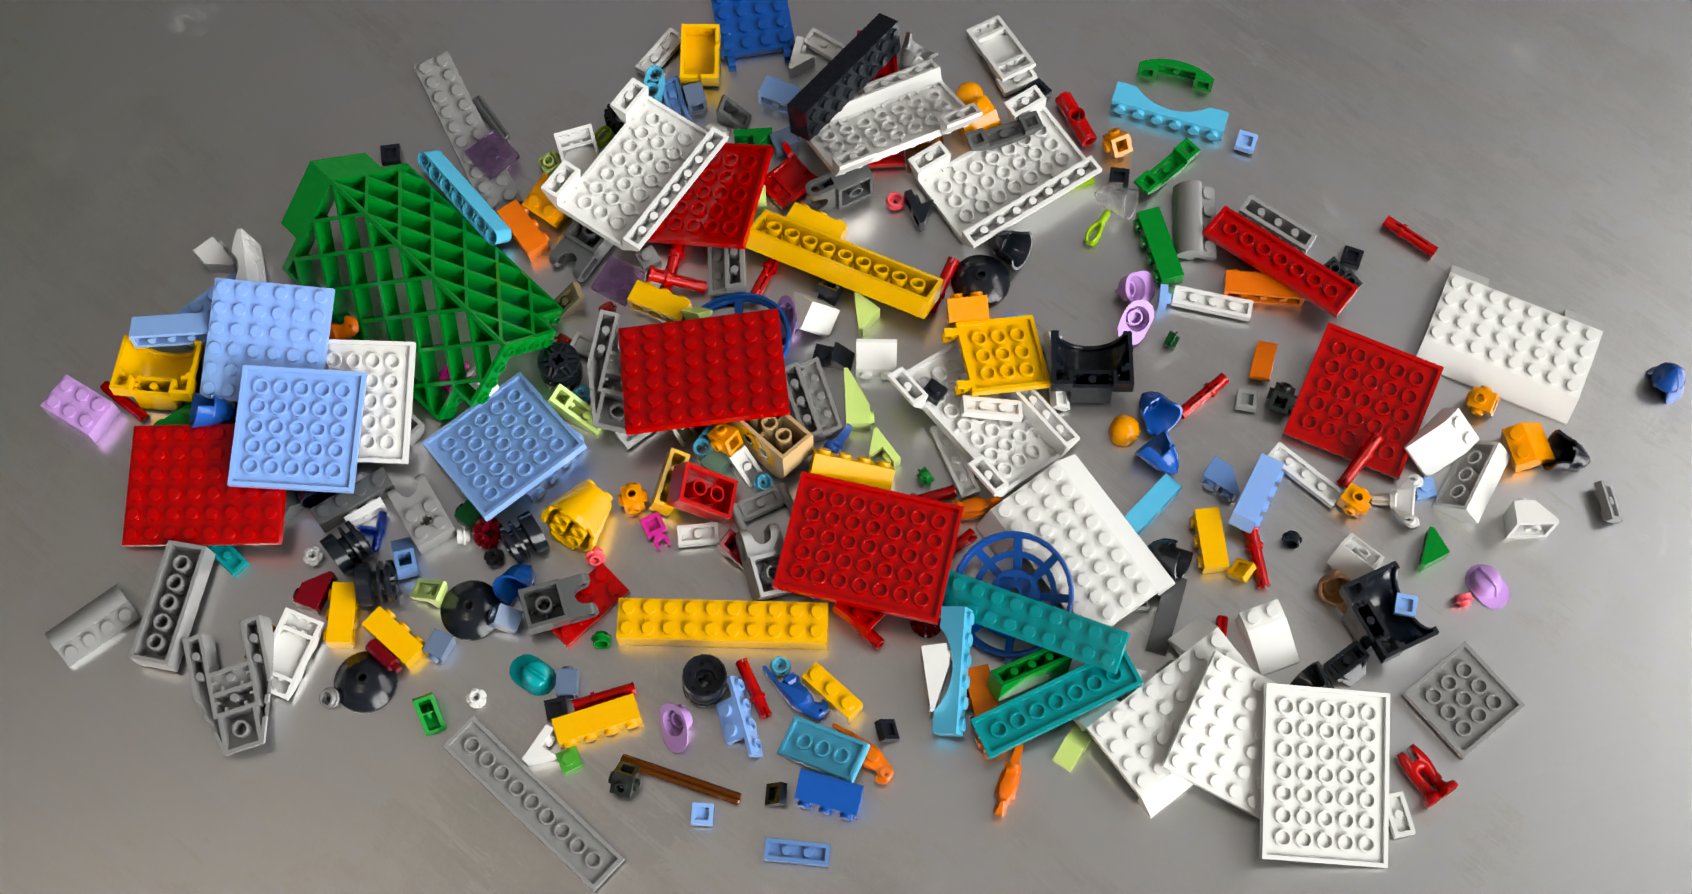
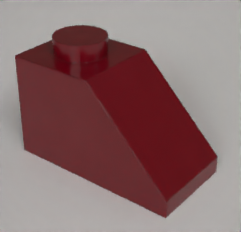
[293,571,338,616]

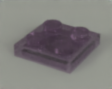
[465,129,520,180]
[591,255,646,307]

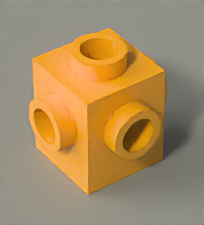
[1102,128,1133,158]
[1465,386,1500,417]
[707,423,744,456]
[618,482,648,514]
[1336,482,1372,518]

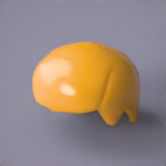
[955,82,984,105]
[1108,414,1140,447]

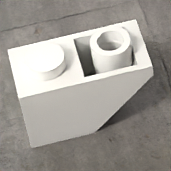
[193,236,237,274]

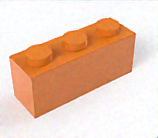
[496,199,550,262]

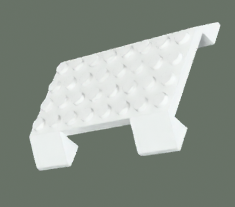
[806,59,983,177]
[541,77,729,251]
[908,84,1103,248]
[1416,265,1604,426]
[886,339,1080,497]
[976,454,1176,626]
[1073,615,1253,818]

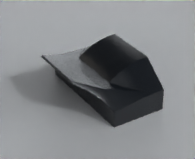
[1323,639,1370,687]

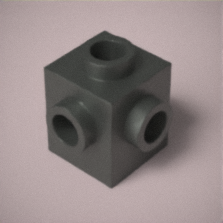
[1266,382,1297,414]
[608,760,641,799]

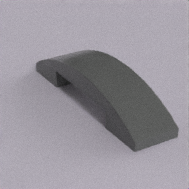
[964,111,1043,151]
[1145,575,1187,656]

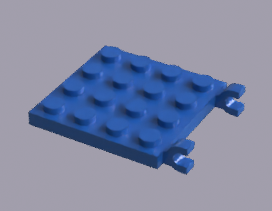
[711,0,795,72]

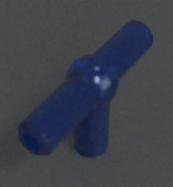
[359,511,387,552]

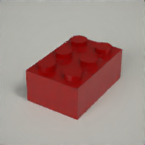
[666,461,738,523]

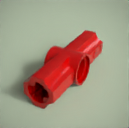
[1055,91,1097,147]

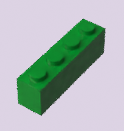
[1133,206,1184,288]
[987,648,1072,702]

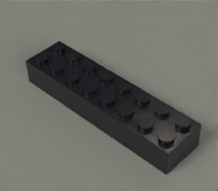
[787,13,901,141]

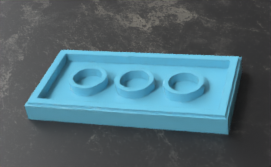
[777,715,871,783]

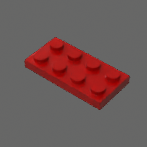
[551,563,630,648]

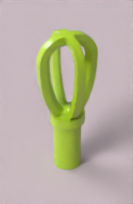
[594,126,614,148]
[1084,210,1111,246]

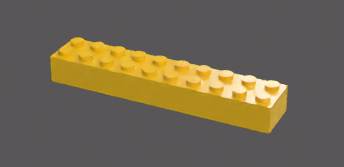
[746,209,943,319]
[616,598,829,650]

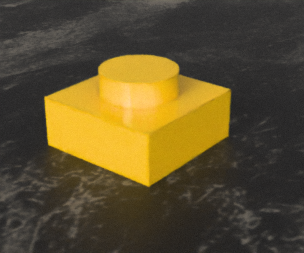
[1226,558,1256,583]

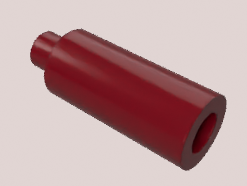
[365,638,402,673]

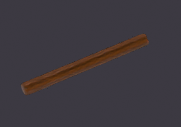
[620,754,742,805]

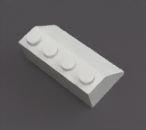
[1432,440,1511,523]

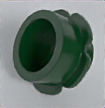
[1163,330,1180,349]

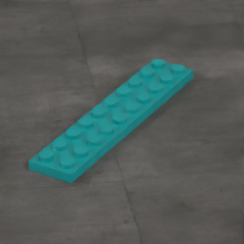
[942,570,1130,674]

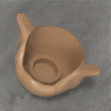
[1317,571,1350,613]

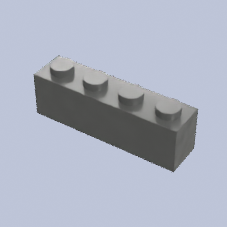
[310,467,395,533]

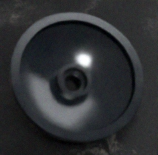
[951,255,1010,308]
[440,580,503,641]
[334,651,398,713]

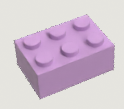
[40,374,121,444]

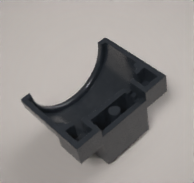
[1051,330,1134,403]
[1338,561,1439,664]

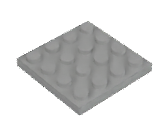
[1402,642,1525,759]

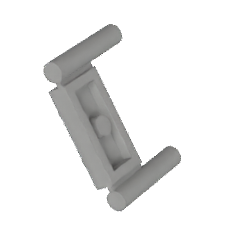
[732,482,794,531]

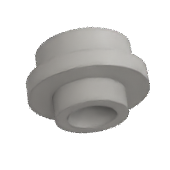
[319,687,340,709]

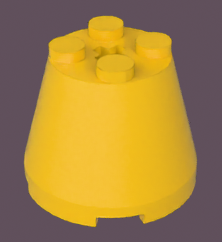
[541,479,613,553]

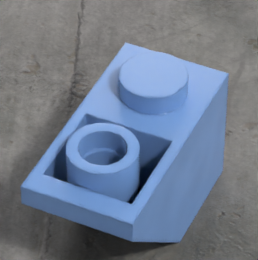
[1200,456,1240,504]
[390,537,419,580]

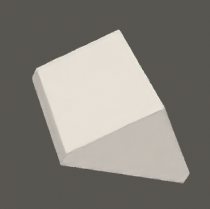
[793,292,840,337]

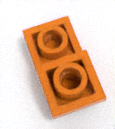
[1249,340,1278,382]

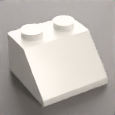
[856,339,897,380]
[1503,498,1559,538]
[1326,532,1385,581]

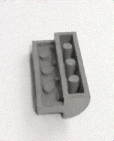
[1173,180,1217,261]
[1238,194,1317,255]
[707,247,746,298]
[785,357,844,443]
[45,584,141,667]

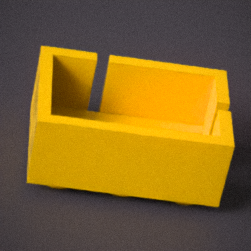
[680,24,721,87]

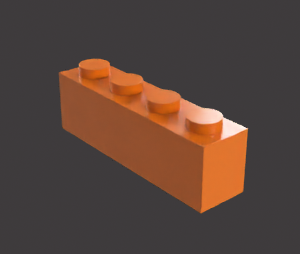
[1222,269,1304,307]
[967,664,999,755]

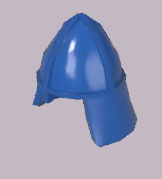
[1646,362,1685,404]
[1139,391,1183,436]
[189,393,236,429]
[1134,429,1179,474]
[493,563,536,606]

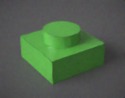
[555,746,584,775]

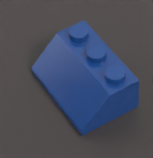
[794,768,864,821]

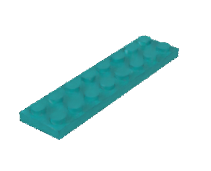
[970,650,1143,760]

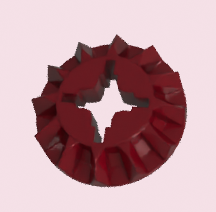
[472,517,502,549]
[910,613,942,638]

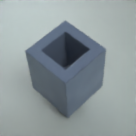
[682,82,708,115]
[769,126,800,159]
[487,603,523,634]
[423,628,457,664]
[555,666,580,699]

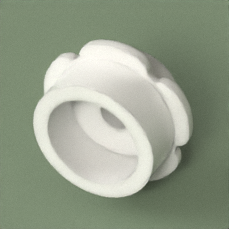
[457,525,470,545]
[303,546,323,566]
[466,688,487,708]

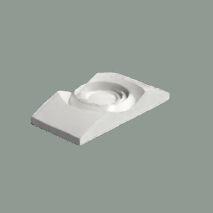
[966,15,1036,82]
[554,124,600,176]
[231,228,267,282]
[271,607,325,701]

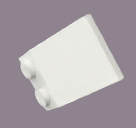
[1404,407,1479,477]
[1235,599,1300,676]
[920,643,953,719]

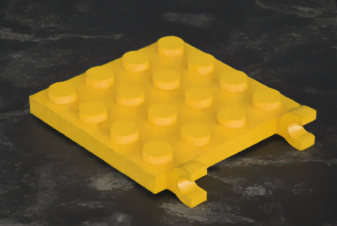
[941,315,1051,396]

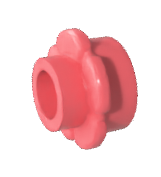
[885,192,905,211]
[585,547,606,566]
[1454,592,1475,608]

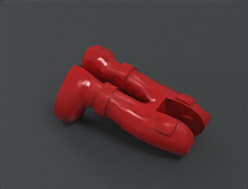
[1396,744,1459,809]

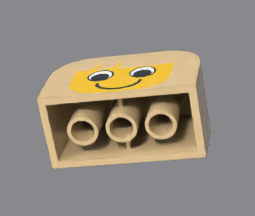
[728,415,814,479]

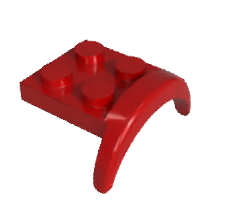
[764,142,817,211]
[833,603,886,636]

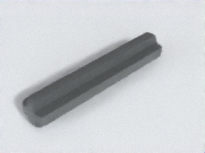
[472,95,510,142]

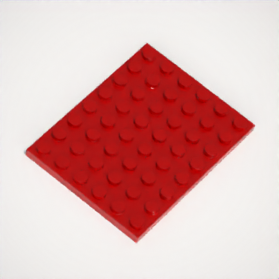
[618,308,791,435]
[122,424,287,547]
[773,471,964,625]

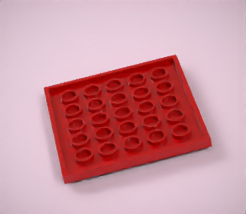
[647,143,773,249]
[1283,322,1444,480]

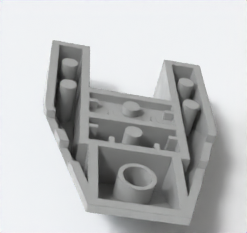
[587,309,660,435]
[182,614,274,756]

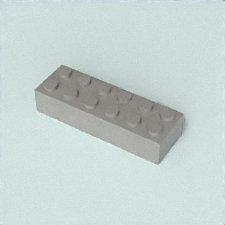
[129,540,216,672]

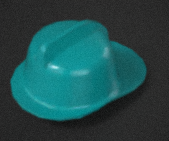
[509,654,556,696]

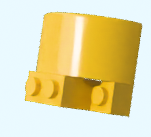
[109,335,204,411]

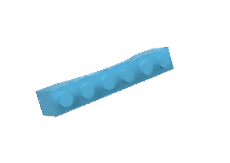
[1110,81,1229,141]
[932,606,975,737]

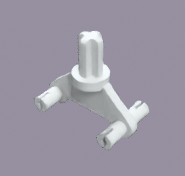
[1371,474,1423,528]

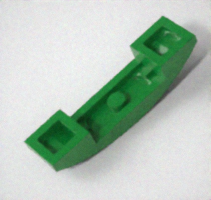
[1137,59,1214,92]
[1133,138,1201,195]

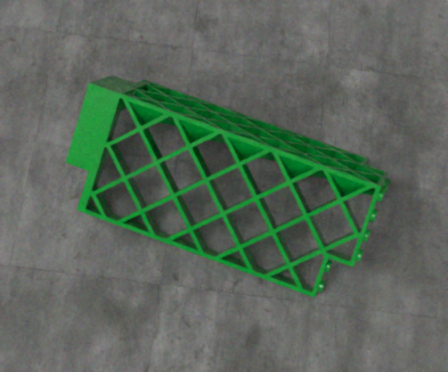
[281,153,564,421]

